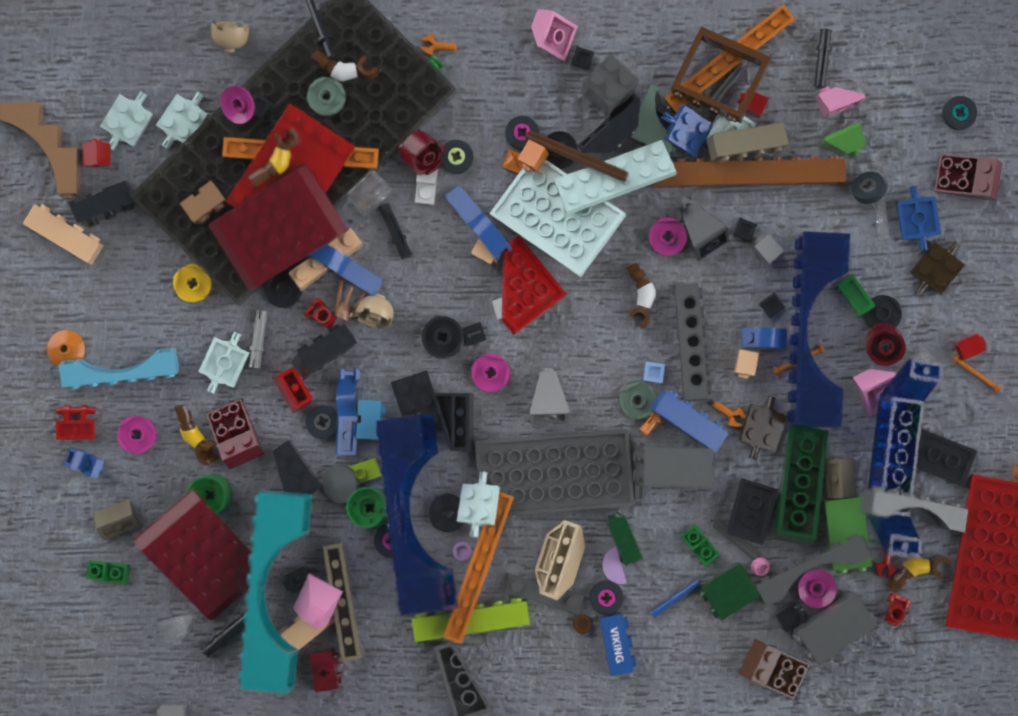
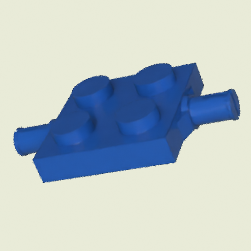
[661,105,713,158]
[896,186,941,251]

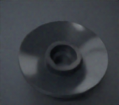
[546,131,578,169]

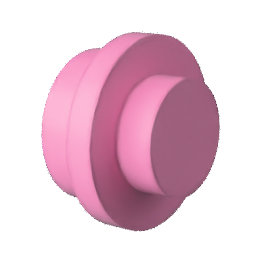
[751,557,770,576]

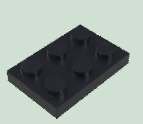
[391,370,443,437]
[908,429,977,487]
[725,478,779,545]

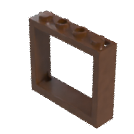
[671,27,771,123]

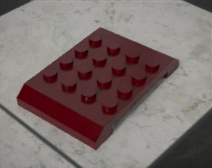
[208,164,348,291]
[133,488,270,621]

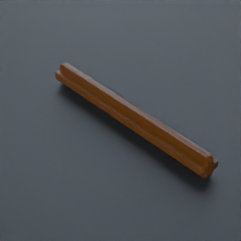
[526,131,629,182]

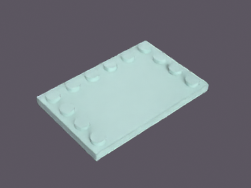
[489,160,626,277]

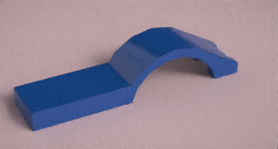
[445,185,512,261]
[308,244,383,295]
[335,368,360,455]

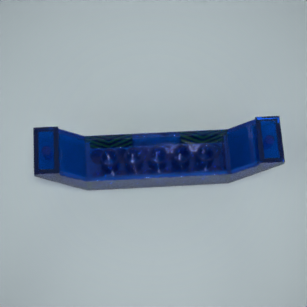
[867,358,944,558]

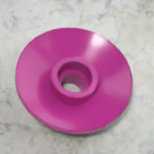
[221,85,255,124]
[798,569,837,608]

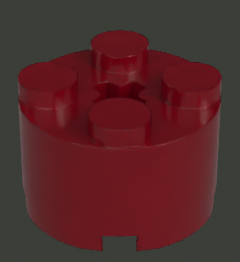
[398,129,444,176]
[865,323,906,366]

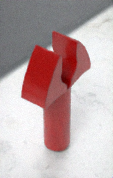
[875,541,897,578]

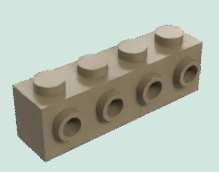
[706,122,789,163]

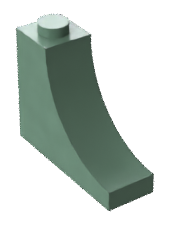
[626,84,677,154]

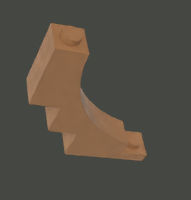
[0,102,81,199]

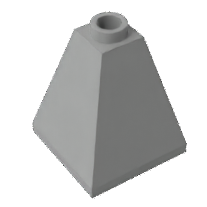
[530,369,569,424]

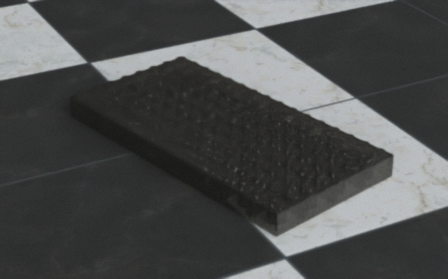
[129,0,457,306]

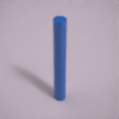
[650,579,701,618]

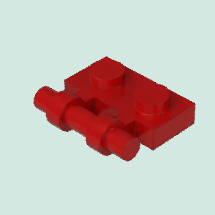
[56,405,96,440]

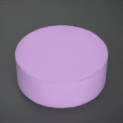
[453,541,472,561]

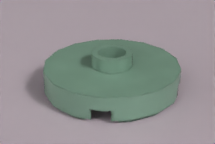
[307,77,346,116]
[619,381,657,420]

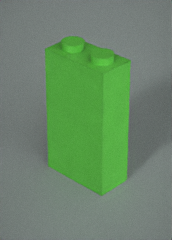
[822,497,872,574]

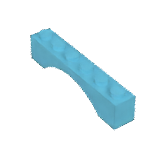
[58,348,179,389]

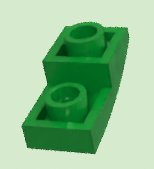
[680,524,720,567]
[86,560,130,584]

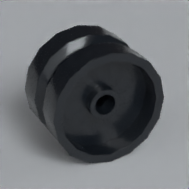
[422,316,464,359]

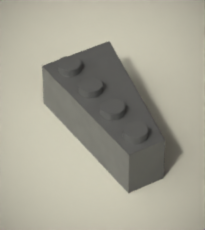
[432,640,493,716]

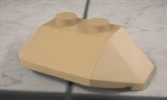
[535,520,585,600]

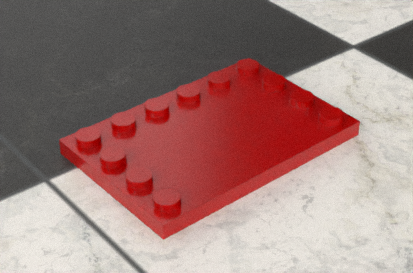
[226,104,355,208]

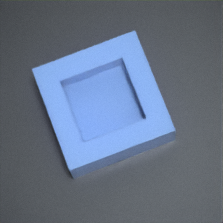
[643,362,665,383]

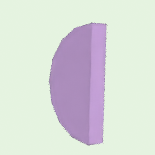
[602,546,627,584]

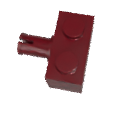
[309,648,342,693]

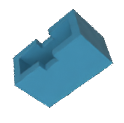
[356,400,386,440]

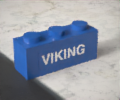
[599,613,636,676]

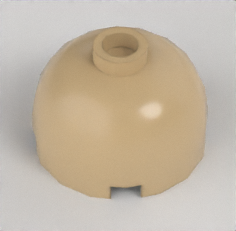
[211,22,249,52]
[354,294,394,329]

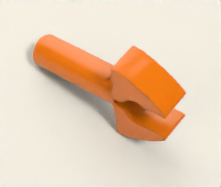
[420,34,457,56]
[712,401,745,427]

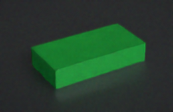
[837,275,876,317]

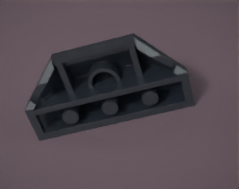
[577,93,640,153]

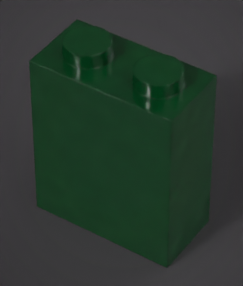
[605,512,643,566]
[699,562,761,620]

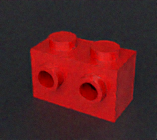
[274,367,313,414]

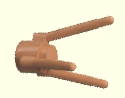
[333,277,368,321]

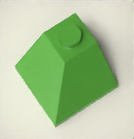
[818,122,866,157]

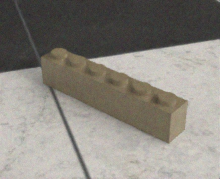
[323,542,363,662]

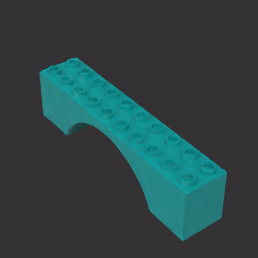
[238,490,312,694]

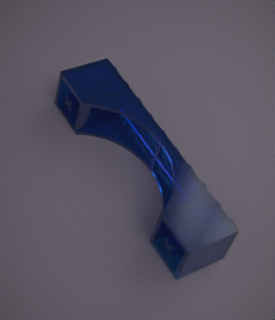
[787,231,850,429]
[375,414,458,616]

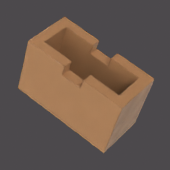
[180,181,227,224]

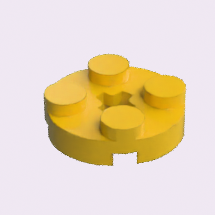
[173,264,212,303]

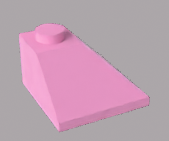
[531,9,578,61]
[815,87,866,118]
[853,369,904,416]
[293,574,343,629]

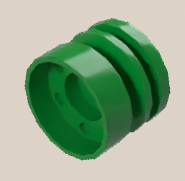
[186,474,233,514]
[346,487,393,528]

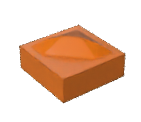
[502,149,522,174]

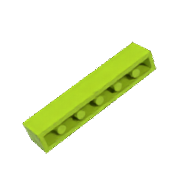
[412,597,530,642]

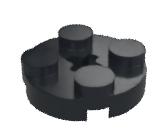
[429,494,464,532]

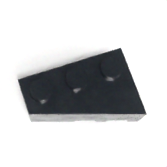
[68,181,138,228]
[292,324,357,381]
[432,393,474,451]
[272,440,323,495]

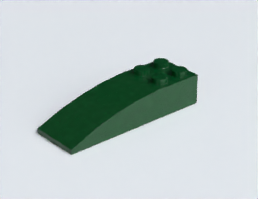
[773,424,828,546]

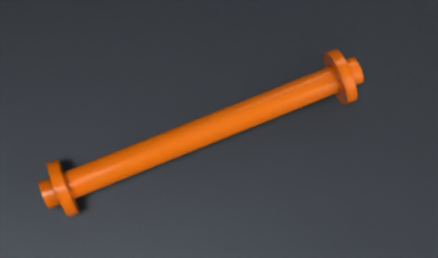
[773,345,825,376]
[952,355,1001,392]

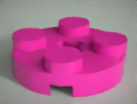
[648,217,687,256]
[471,354,510,392]
[117,416,157,454]

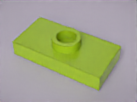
[349,458,382,483]

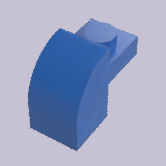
[741,327,787,349]
[64,447,105,479]

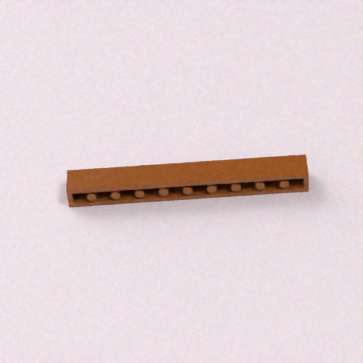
[652,156,846,188]

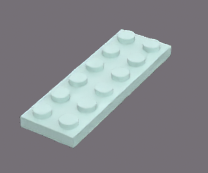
[554,140,676,215]

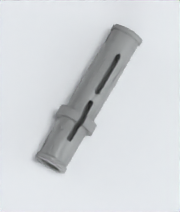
[249,310,268,369]

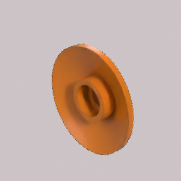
[47,330,85,366]

